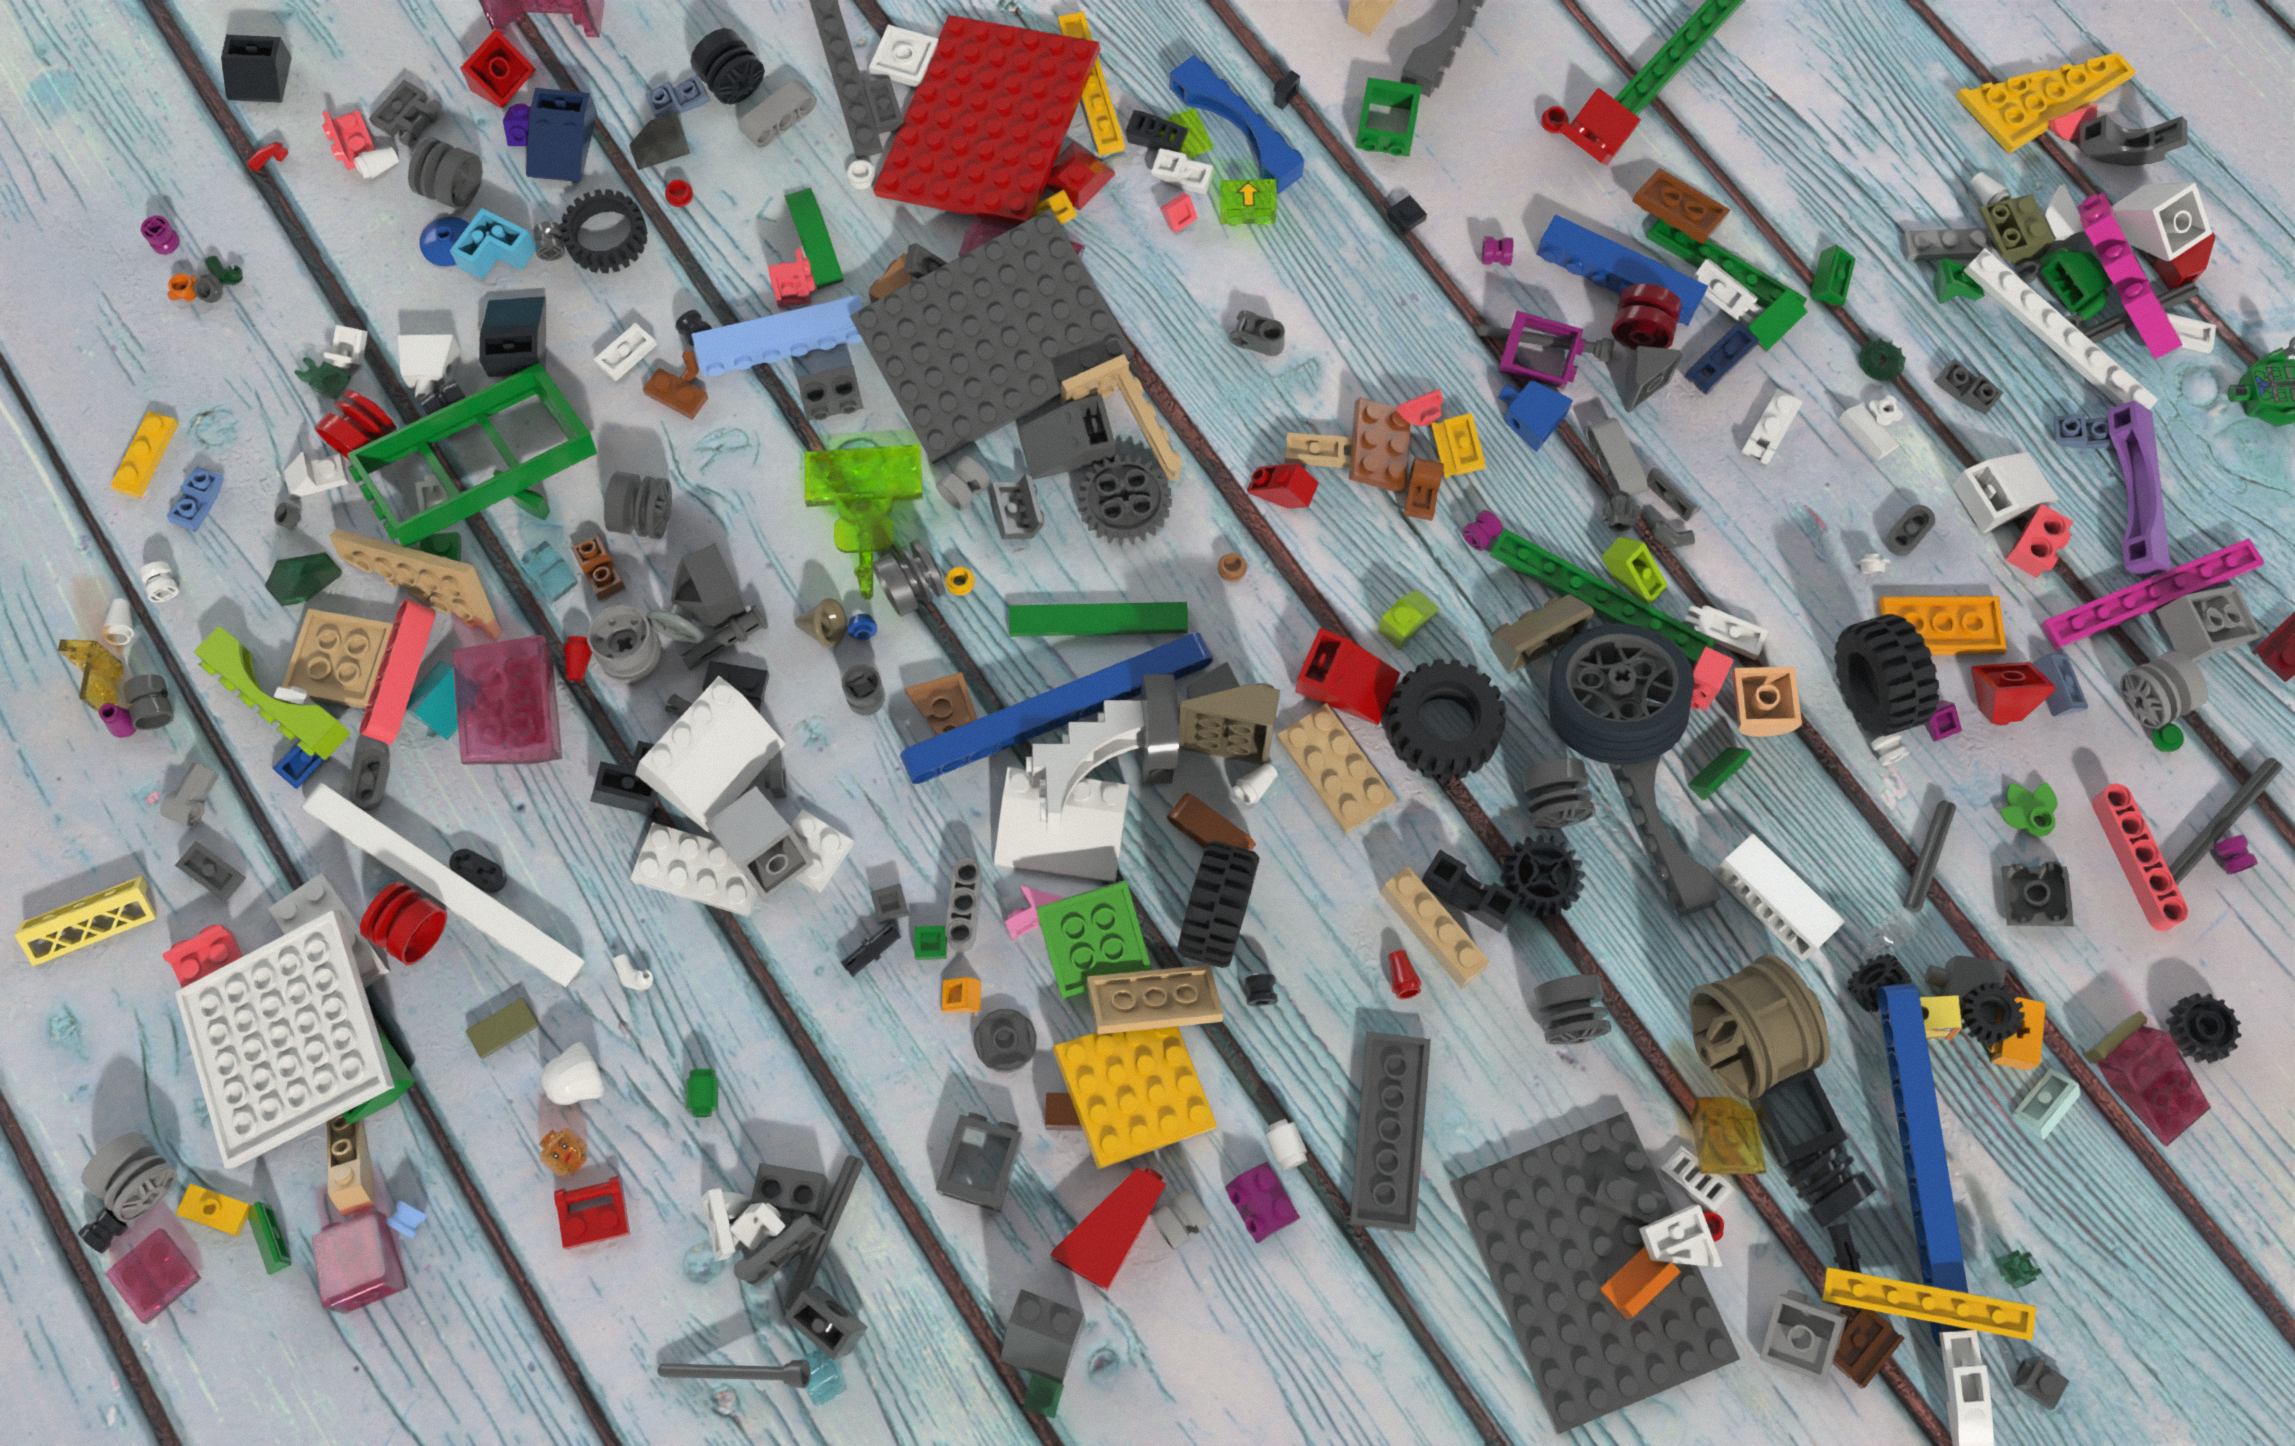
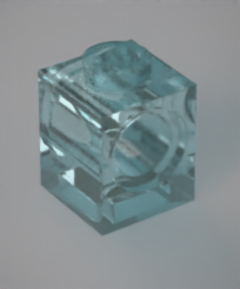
[801,1351,847,1407]

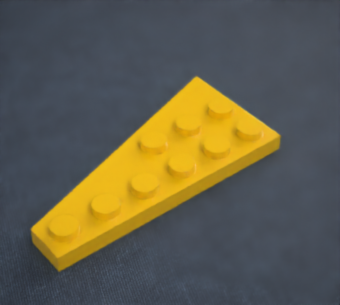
[1955,52,2136,154]

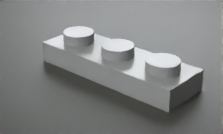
[1902,228,1993,261]

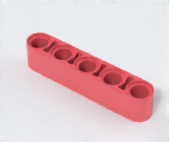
[359,599,436,745]
[2092,783,2188,931]

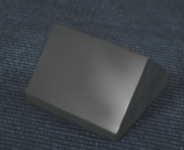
[1624,346,1683,413]

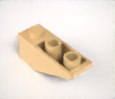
[327,1114,375,1216]

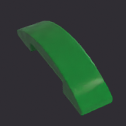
[784,188,844,289]

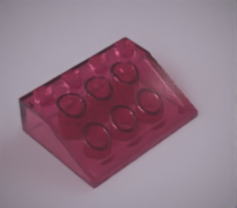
[452,635,563,765]

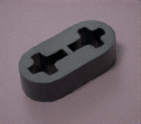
[449,848,507,893]

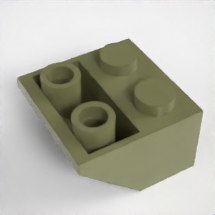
[1979,194,2055,265]

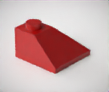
[1046,142,1115,211]
[1971,662,2055,725]

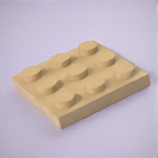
[282,608,393,709]

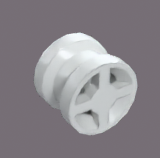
[1871,732,1910,766]

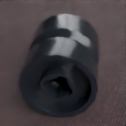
[418,379,466,415]

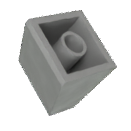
[705,786,814,901]

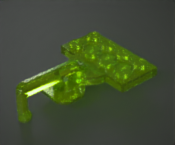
[804,444,923,601]

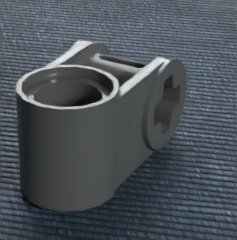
[1228,310,1285,356]

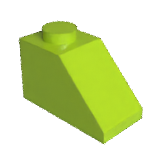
[1601,537,1668,605]
[1378,590,1440,650]

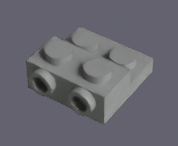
[1759,1290,1847,1383]

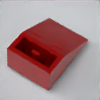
[1295,628,1401,726]

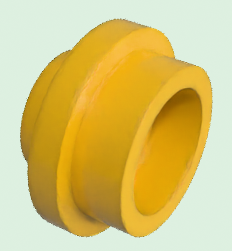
[945,567,975,596]

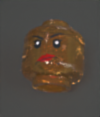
[539,1128,589,1177]

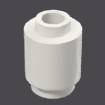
[1265,1119,1307,1170]

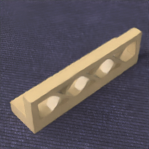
[1347,0,1397,36]

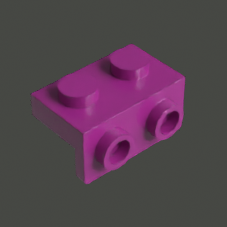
[1225,1162,1300,1243]

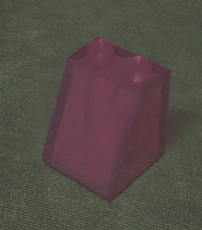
[312,1209,408,1314]

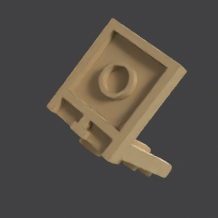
[1060,354,1182,481]

